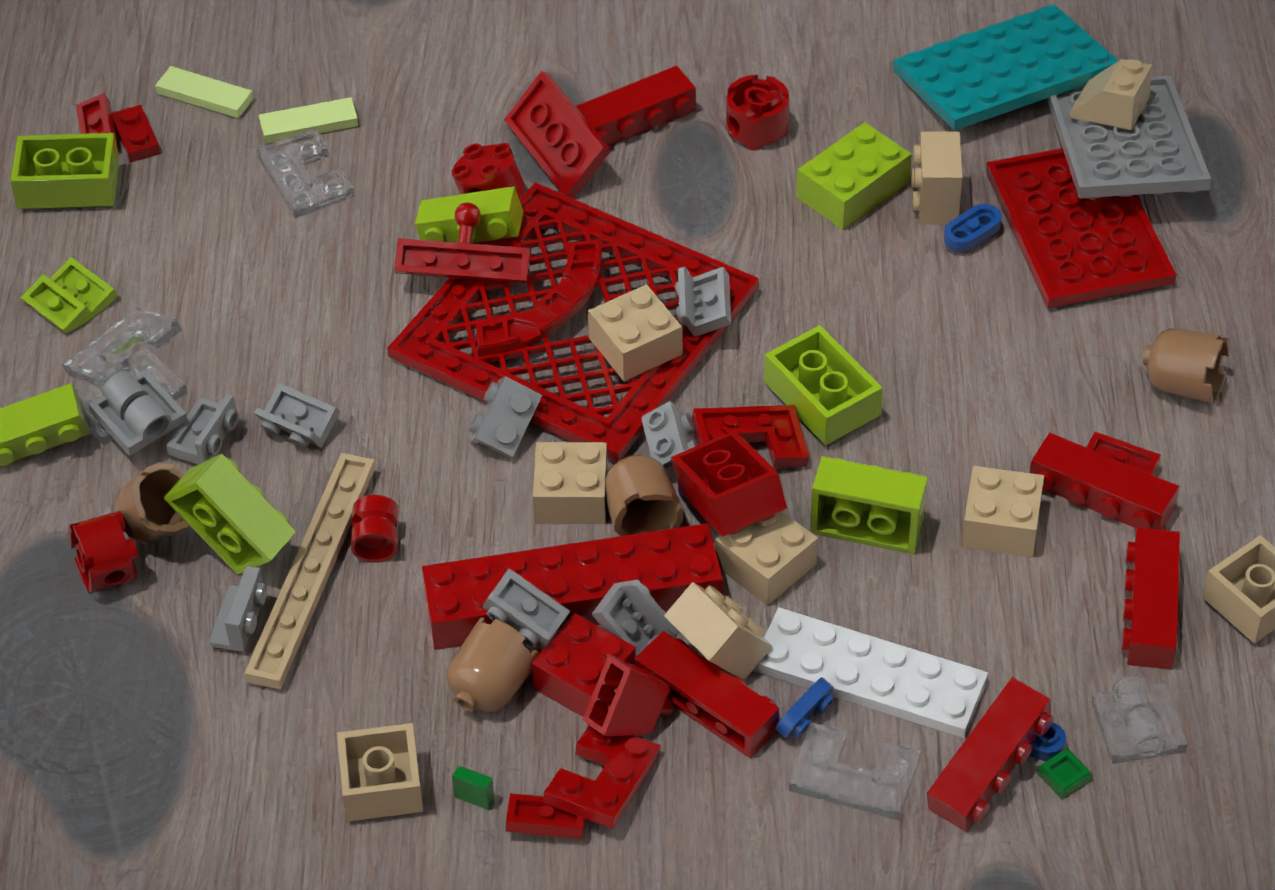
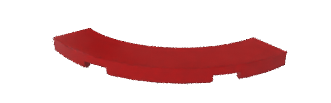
[476,240,602,357]

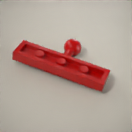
[394,202,531,284]

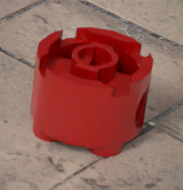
[726,75,789,150]
[451,143,526,199]
[68,511,138,593]

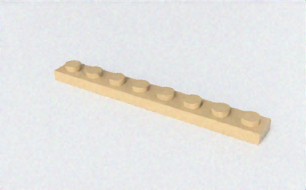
[244,453,376,689]

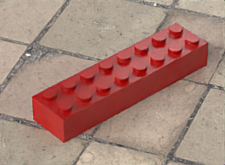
[422,523,723,650]

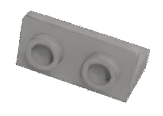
[675,266,731,337]
[469,376,542,458]
[253,383,341,448]
[167,395,239,465]
[642,401,699,469]
[209,566,267,652]
[482,568,570,650]
[592,580,679,656]

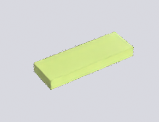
[155,66,254,119]
[259,97,358,144]

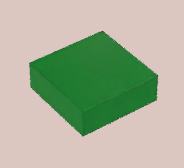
[1037,748,1092,799]
[452,766,494,810]

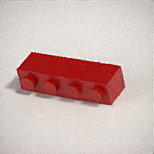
[576,65,696,146]
[1029,432,1180,530]
[1121,527,1180,670]
[634,631,779,759]
[926,677,1053,832]

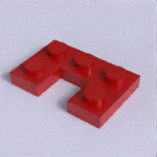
[691,405,810,468]
[543,725,661,829]

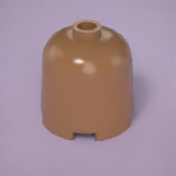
[1143,328,1230,404]
[605,455,684,536]
[114,462,189,543]
[446,618,539,713]

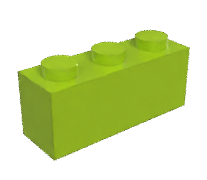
[415,186,523,243]
[0,383,91,466]

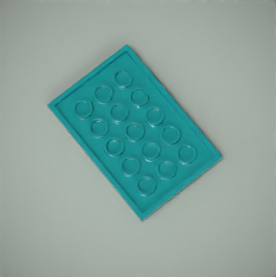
[893,4,1119,131]

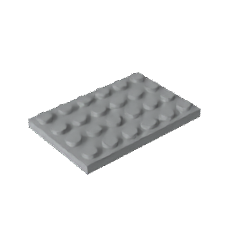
[1047,75,1211,199]

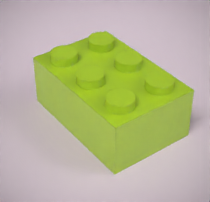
[796,122,912,230]
[10,133,120,209]
[764,325,883,446]
[164,453,296,575]
[810,456,928,555]

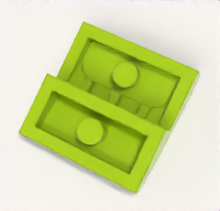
[20,257,119,333]

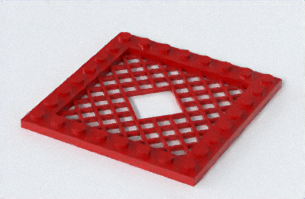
[387,182,759,462]

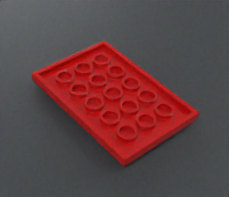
[986,148,1176,308]

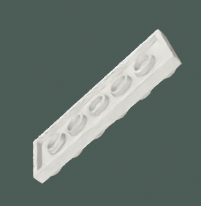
[753,607,988,738]

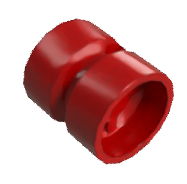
[351,494,398,563]

